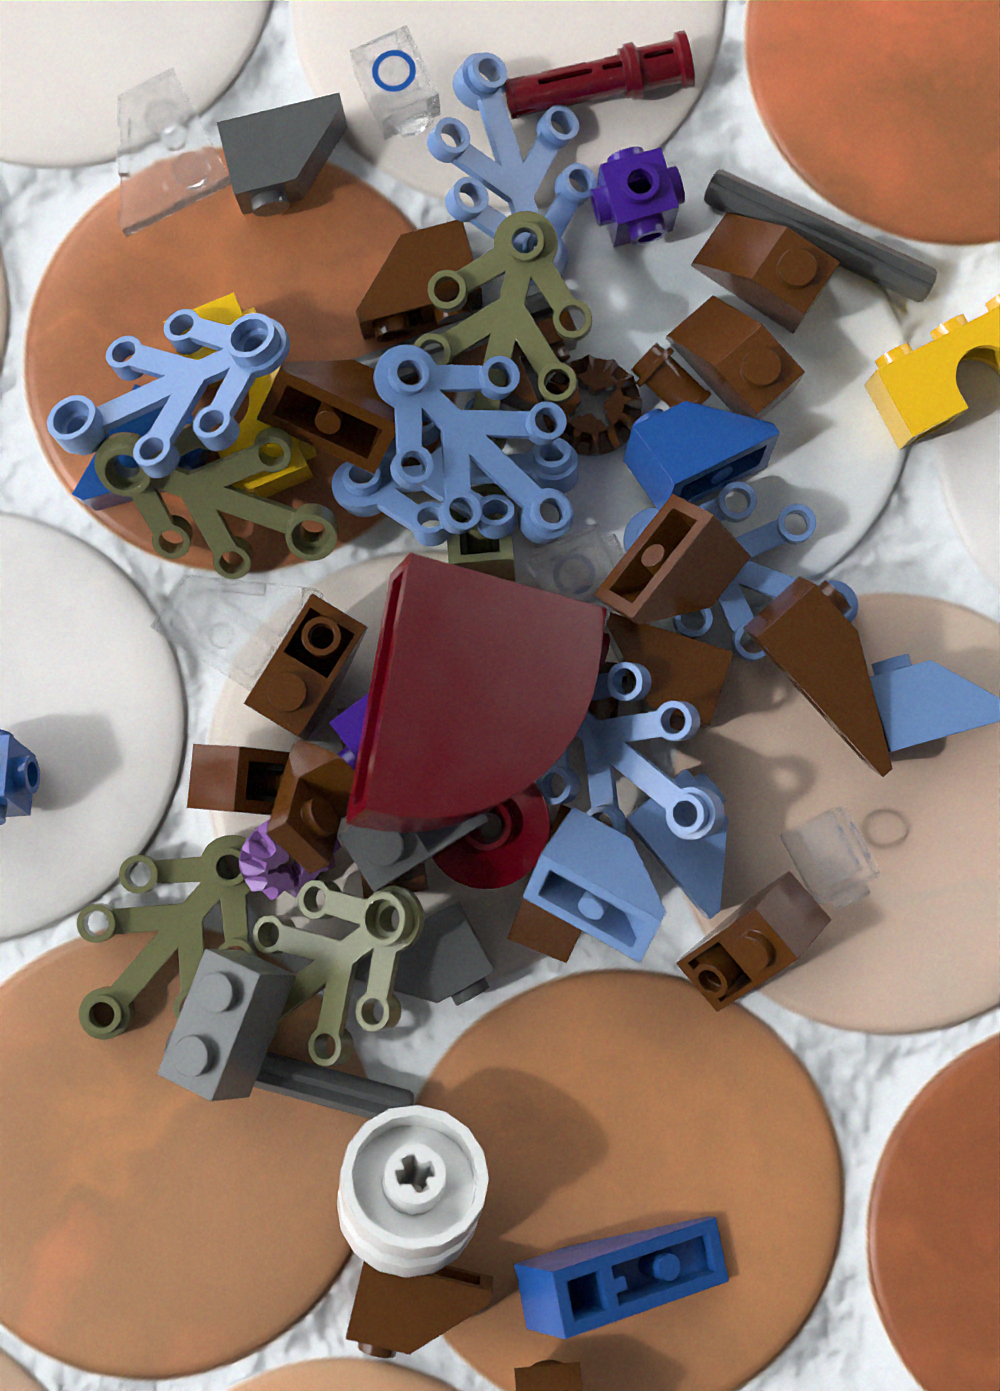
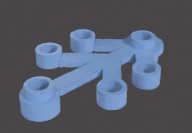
[427,52,597,285]
[47,309,290,478]
[374,345,574,544]
[332,398,579,546]
[623,481,858,662]
[536,662,724,840]

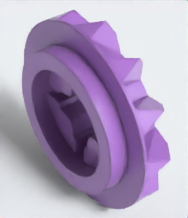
[239,819,342,900]

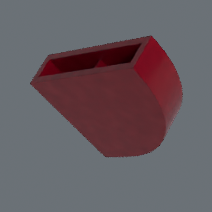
[345,552,610,833]

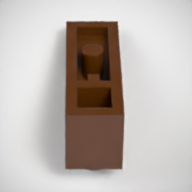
[743,576,893,777]

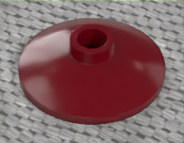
[432,782,551,889]

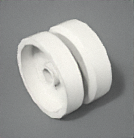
[337,1105,489,1278]

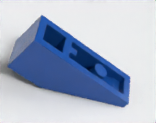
[514,1216,729,1339]

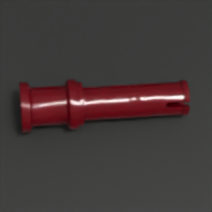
[504,30,695,120]

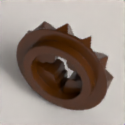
[542,354,642,456]

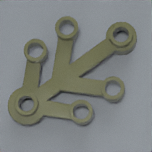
[414,211,592,450]
[94,405,338,580]
[77,835,257,1040]
[252,880,424,1066]

